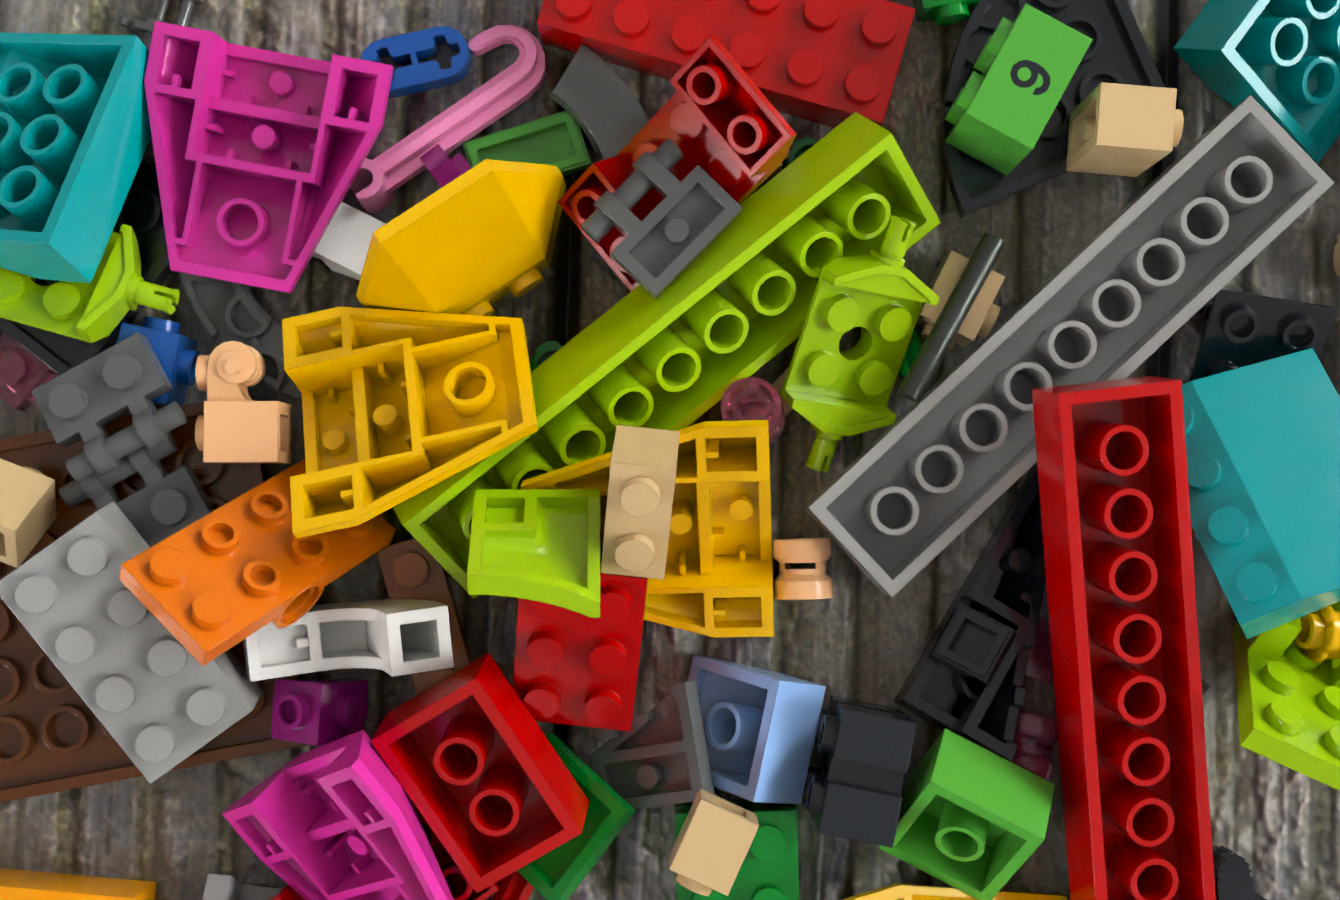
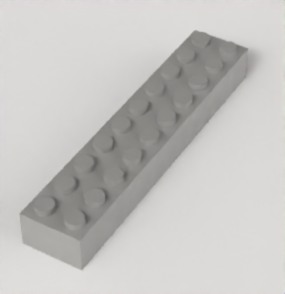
[803,95,1334,597]

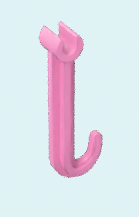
[350,25,546,213]

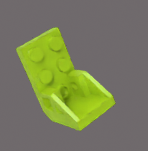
[1232,601,1340,791]

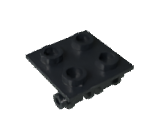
[1189,289,1337,382]

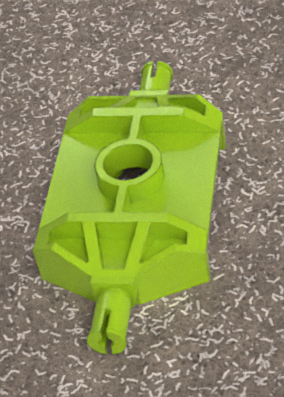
[780,215,940,473]
[0,224,180,343]

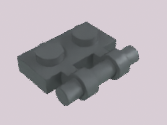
[580,139,743,300]
[31,332,187,482]
[59,432,214,547]

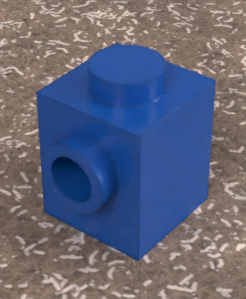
[117,316,200,406]

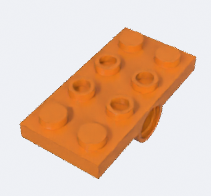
[119,458,396,666]

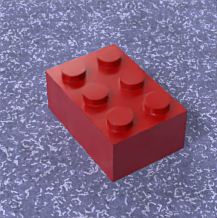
[513,533,648,732]
[370,652,590,893]

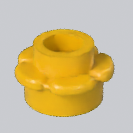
[1294,605,1340,663]

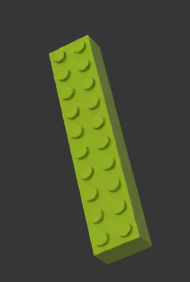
[393,111,941,599]

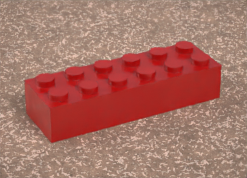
[537,0,916,128]

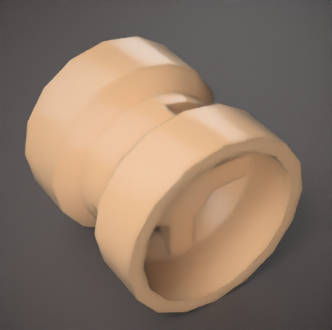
[772,538,833,600]

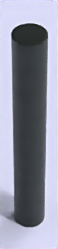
[898,233,1005,403]

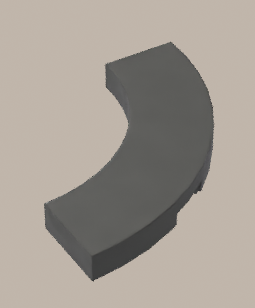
[549,44,649,276]
[178,272,302,400]

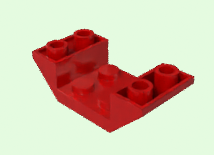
[558,36,797,292]

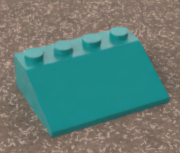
[1174,0,1340,164]
[0,32,152,283]
[1182,348,1340,639]

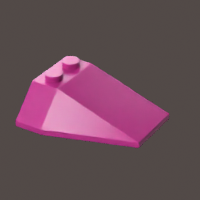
[144,21,394,293]
[222,729,454,900]

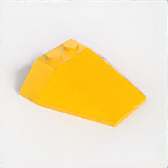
[356,159,566,316]
[282,307,538,538]
[521,420,774,638]

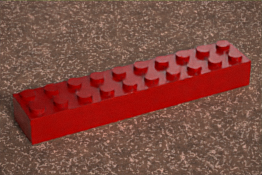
[1032,376,1216,900]

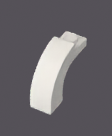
[243,599,454,682]

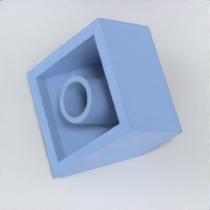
[687,654,826,804]

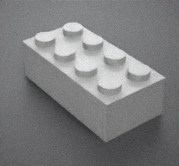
[0,501,263,784]

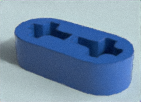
[360,26,472,98]

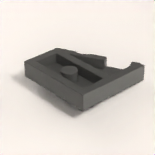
[591,680,715,810]

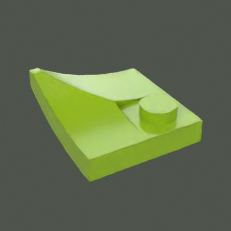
[467,489,601,618]

